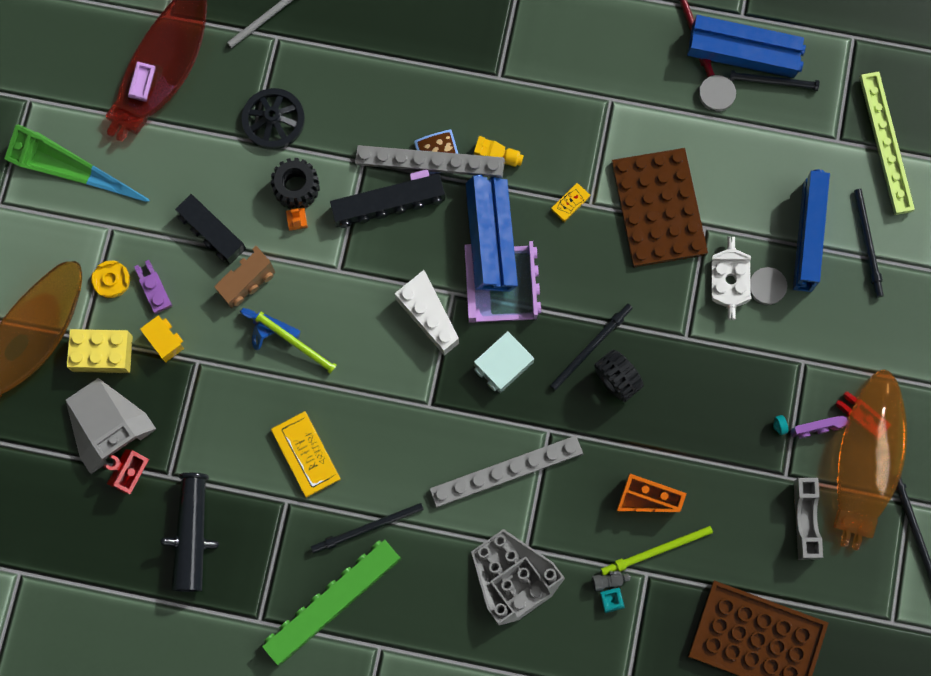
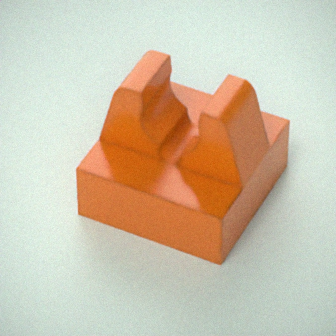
[286,208,308,231]

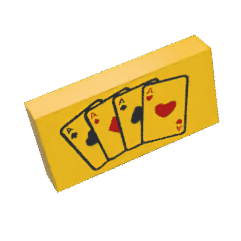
[551,183,591,223]

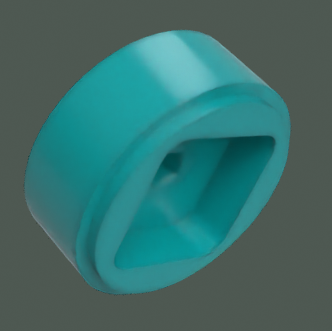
[773,415,789,435]

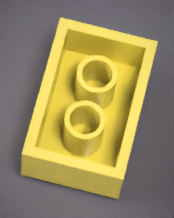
[67,329,133,373]

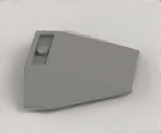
[66,378,156,474]
[471,529,565,625]

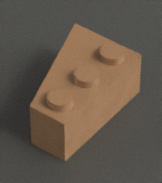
[214,246,275,308]

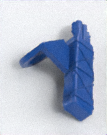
[240,308,301,350]

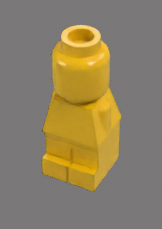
[474,136,524,167]

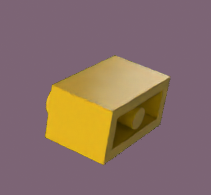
[140,315,184,362]

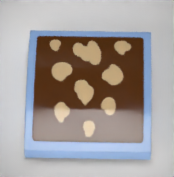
[414,129,458,175]

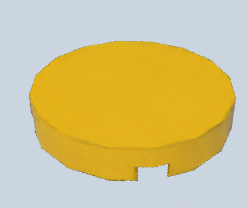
[91,261,130,298]

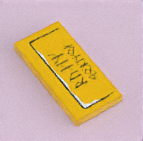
[271,411,341,498]

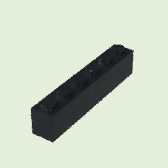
[330,174,445,228]

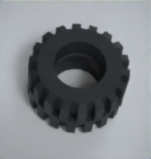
[271,158,320,209]
[594,349,644,402]

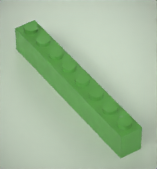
[262,540,401,666]

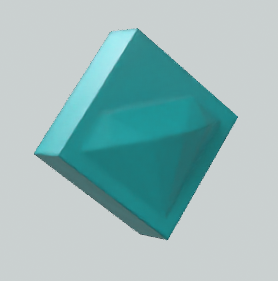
[600,588,625,613]

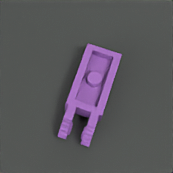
[134,260,172,314]
[791,416,848,439]

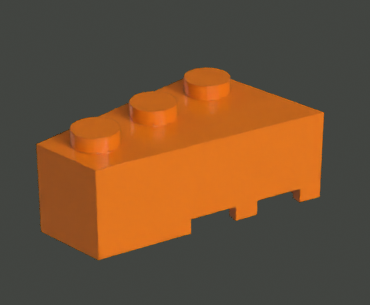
[616,473,687,512]

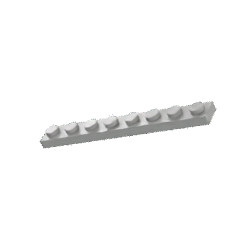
[355,145,505,178]
[430,436,583,508]

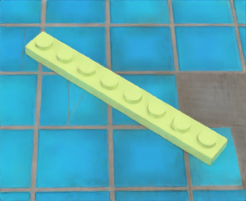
[859,72,915,215]

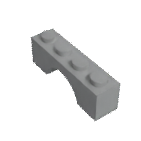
[794,478,823,560]

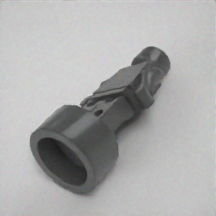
[592,571,631,592]

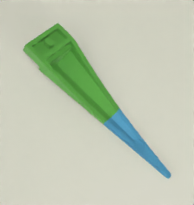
[4,125,150,202]

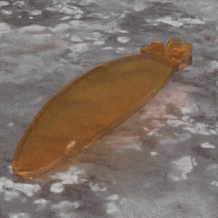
[0,261,82,397]
[833,369,907,551]

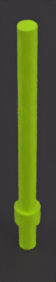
[601,526,713,576]

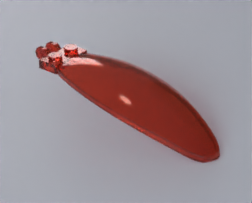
[105,0,207,142]

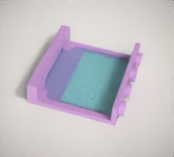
[465,241,541,323]

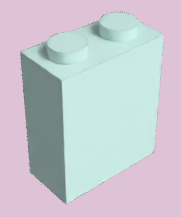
[474,331,534,393]

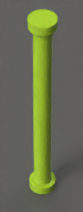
[255,311,337,374]

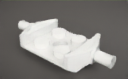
[712,237,751,320]

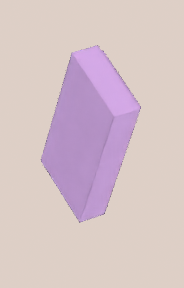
[128,62,156,102]

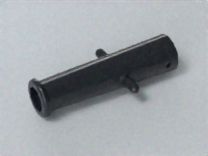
[160,472,219,592]

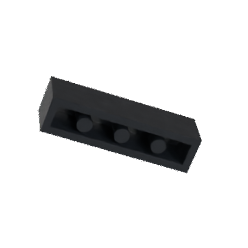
[175,194,246,264]

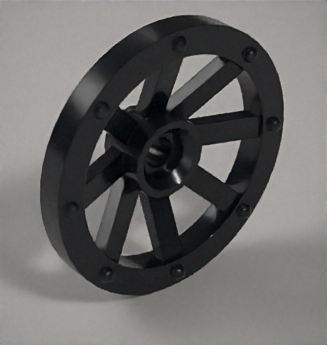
[242,88,305,149]

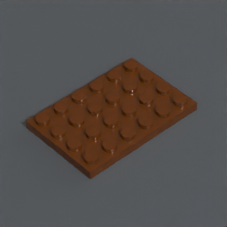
[611,148,708,268]
[688,580,829,676]

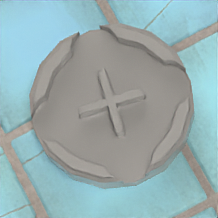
[699,75,736,112]
[750,267,788,305]

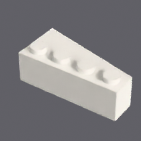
[395,270,459,356]

